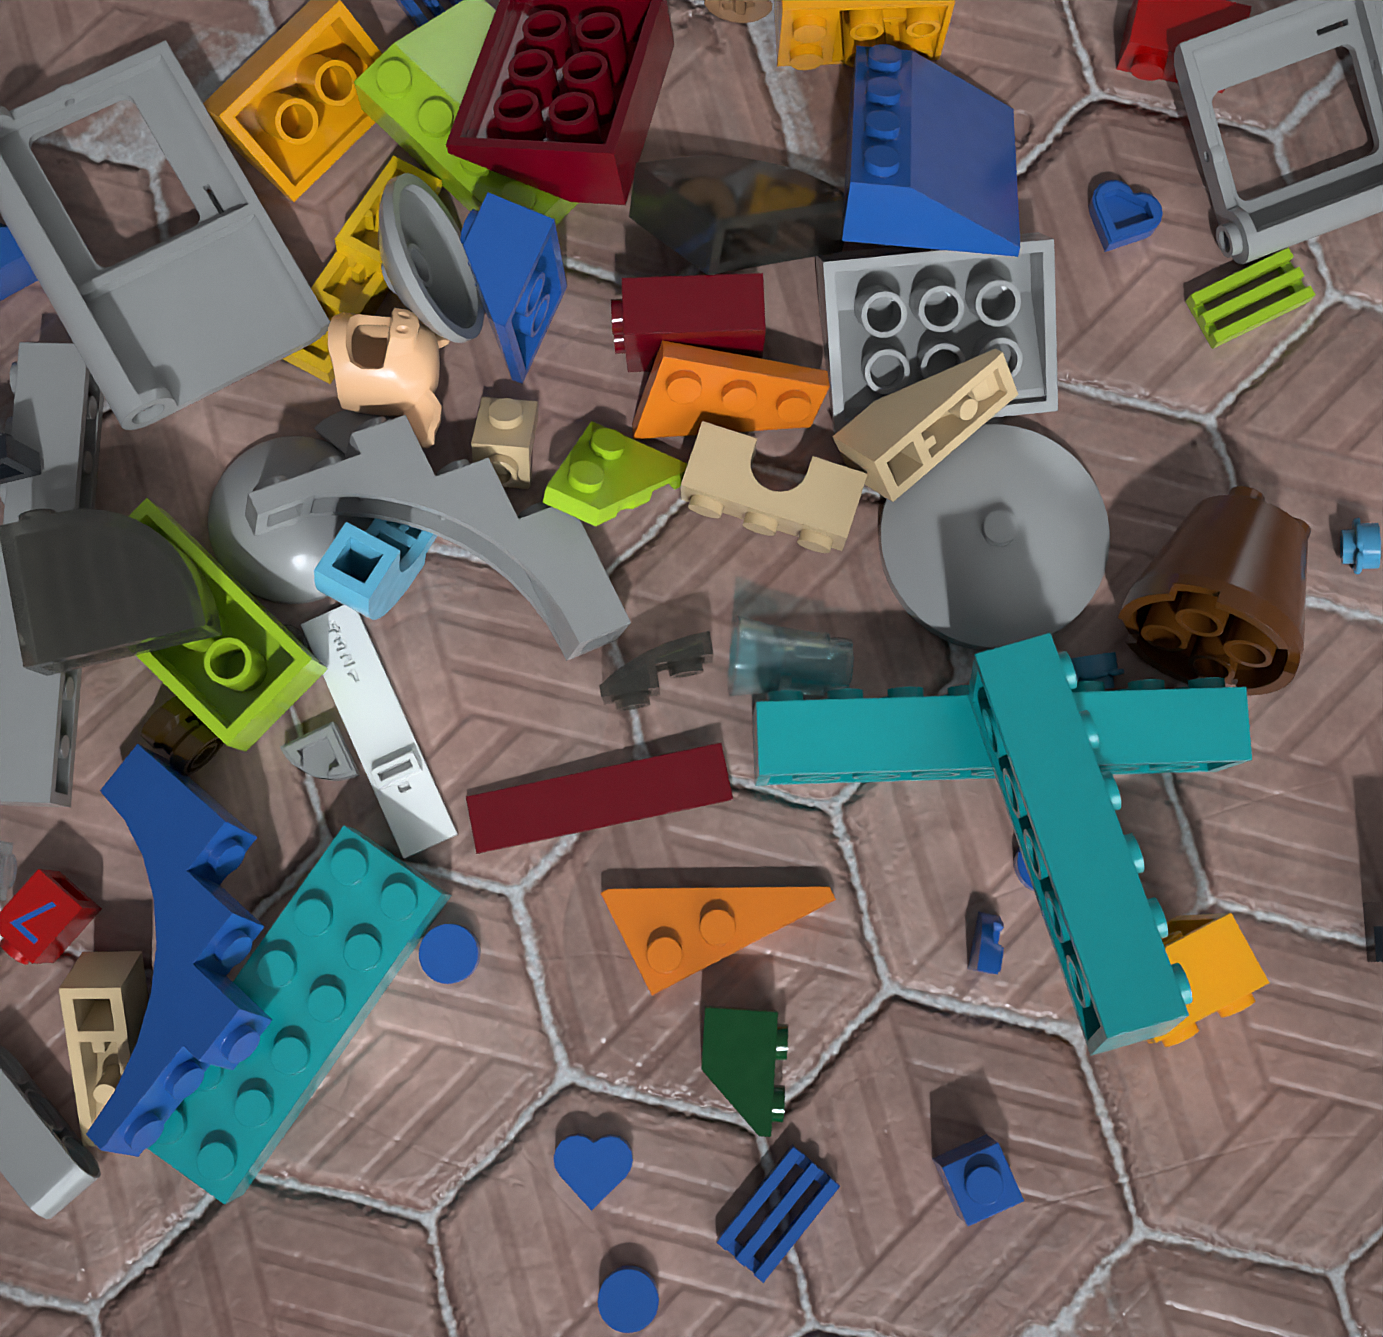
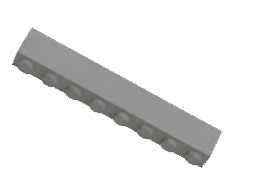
[0,342,104,807]

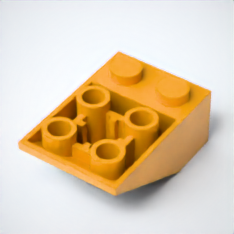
[774,0,955,70]

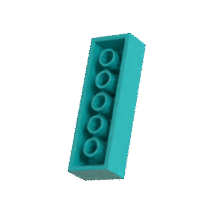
[968,633,1193,1056]
[147,825,452,1205]

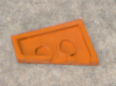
[632,340,830,439]

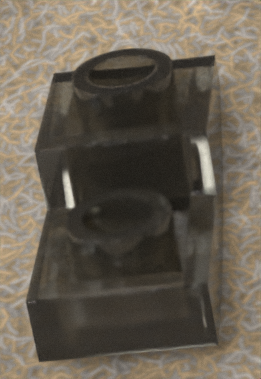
[599,631,714,711]

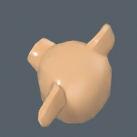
[328,308,450,448]

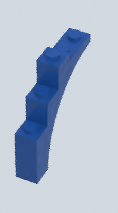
[86,744,273,1157]

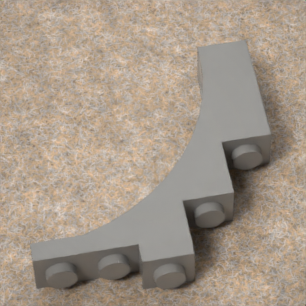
[245,415,631,661]

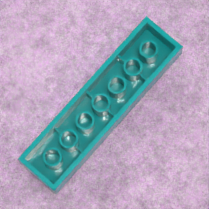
[752,677,1252,786]

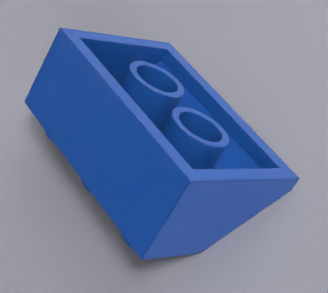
[460,192,567,384]

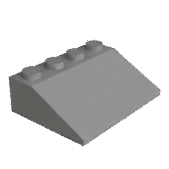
[815,232,1058,434]

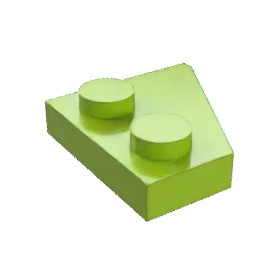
[542,421,688,526]

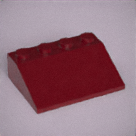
[446,0,674,206]

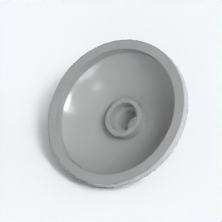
[378,173,484,343]
[208,436,375,604]

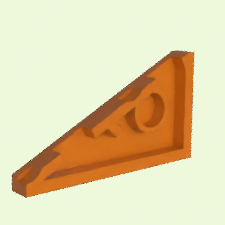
[601,887,836,995]

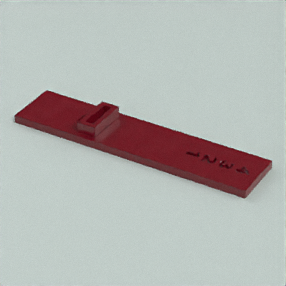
[466,743,734,854]

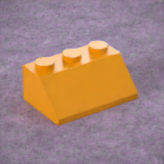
[203,0,382,202]

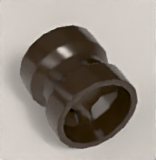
[141,696,224,776]

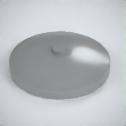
[879,424,1110,651]

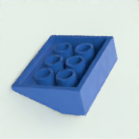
[842,44,1020,257]

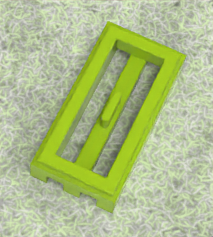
[1185,247,1316,349]

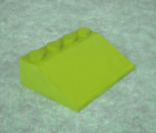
[354,0,578,225]

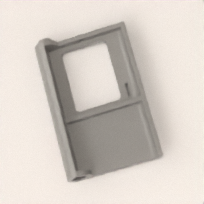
[1174,0,1383,265]
[0,40,330,430]

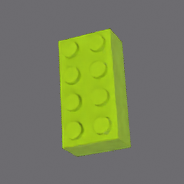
[62,498,328,752]

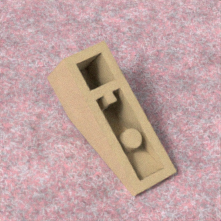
[832,349,1018,502]
[59,951,149,1147]

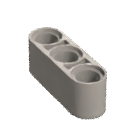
[0,1045,101,1219]

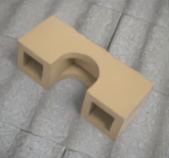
[681,421,868,553]

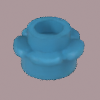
[1340,518,1381,574]
[1071,652,1125,689]

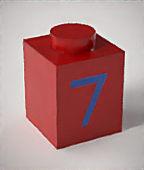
[0,869,102,965]

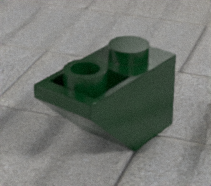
[701,1005,788,1137]

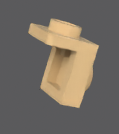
[471,397,538,489]

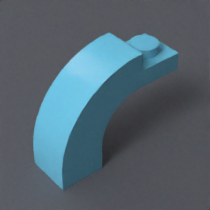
[314,518,437,620]

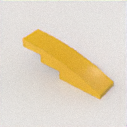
[283,155,442,384]

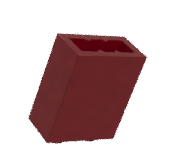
[611,273,766,372]

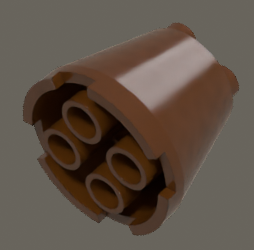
[1118,486,1311,696]

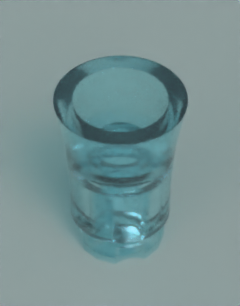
[727,615,854,697]

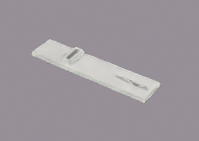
[301,605,458,859]

